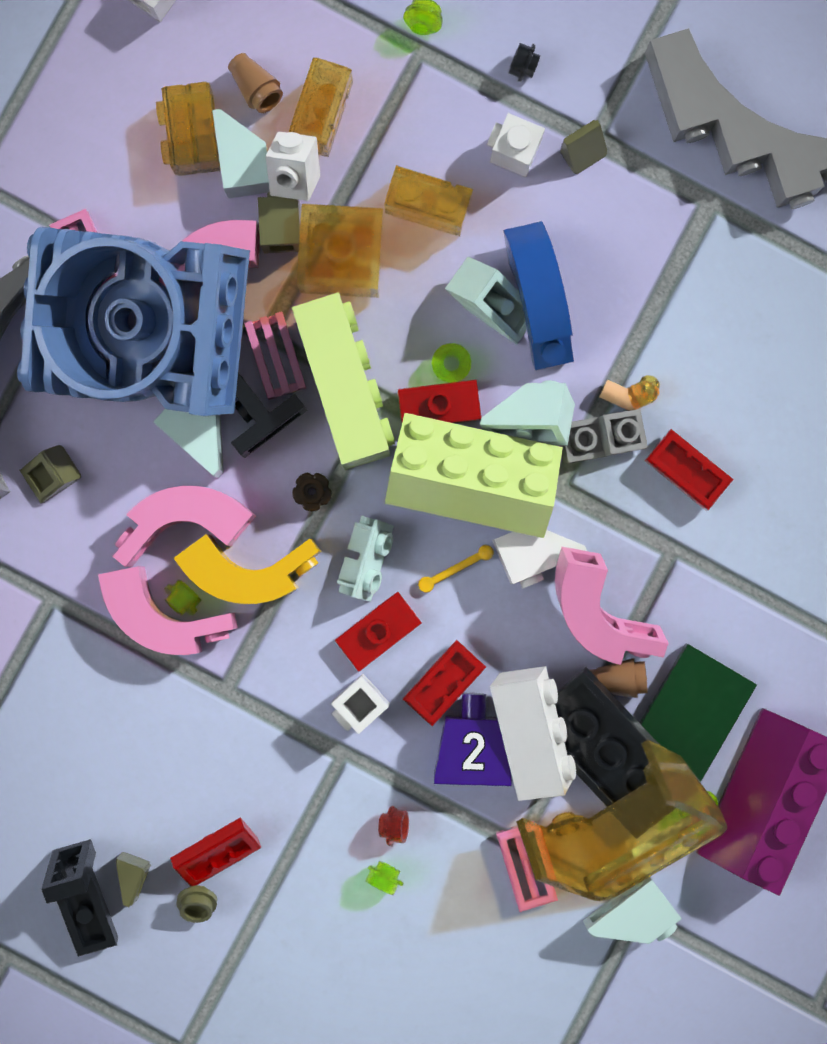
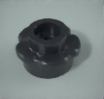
[508,43,541,82]

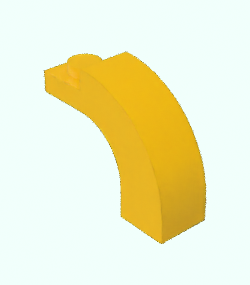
[174,534,322,604]

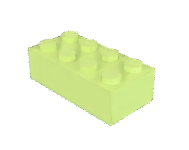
[292,292,395,470]
[385,413,563,538]

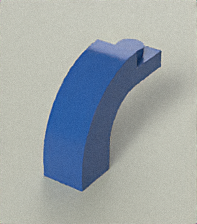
[503,221,574,371]

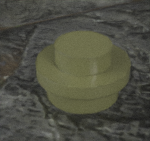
[176,885,217,923]

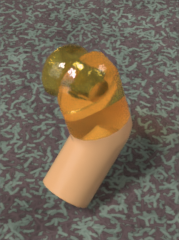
[599,375,660,411]

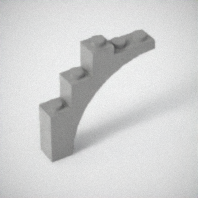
[645,28,827,209]

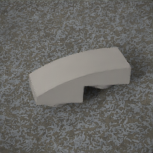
[560,409,648,465]

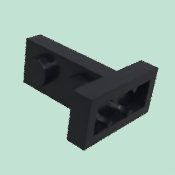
[231,372,308,458]
[41,839,118,957]

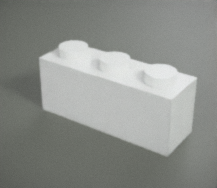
[490,666,576,801]

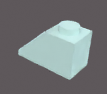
[212,109,270,198]
[445,257,527,344]
[480,380,575,446]
[154,409,224,478]
[583,872,682,944]

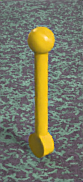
[418,545,494,592]

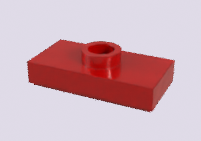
[398,379,481,424]
[644,429,734,511]
[335,592,422,672]
[403,639,486,726]
[170,817,261,886]

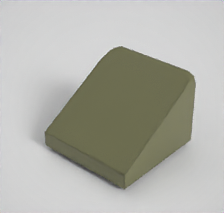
[560,120,607,174]
[19,445,81,503]
[116,852,151,907]

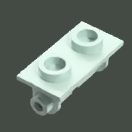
[337,516,394,602]

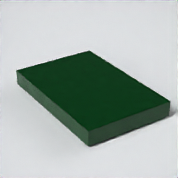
[639,643,757,786]

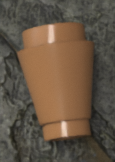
[228,53,283,113]
[590,658,648,698]

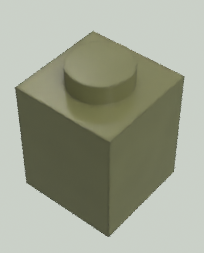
[258,192,303,254]

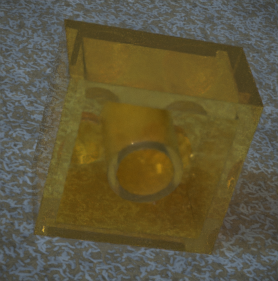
[297,204,384,298]

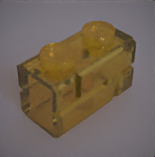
[289,57,353,157]
[156,82,221,176]
[384,165,473,237]

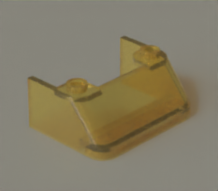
[516,740,727,901]

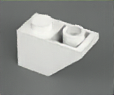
[492,530,587,589]

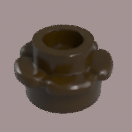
[292,472,332,512]

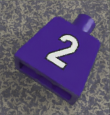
[434,693,512,786]

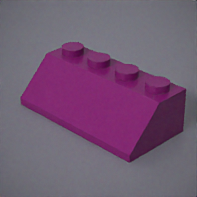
[696,708,827,896]

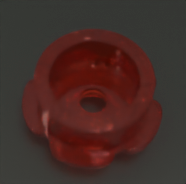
[378,806,409,847]

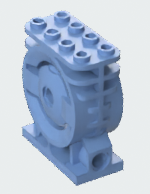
[17,227,250,416]

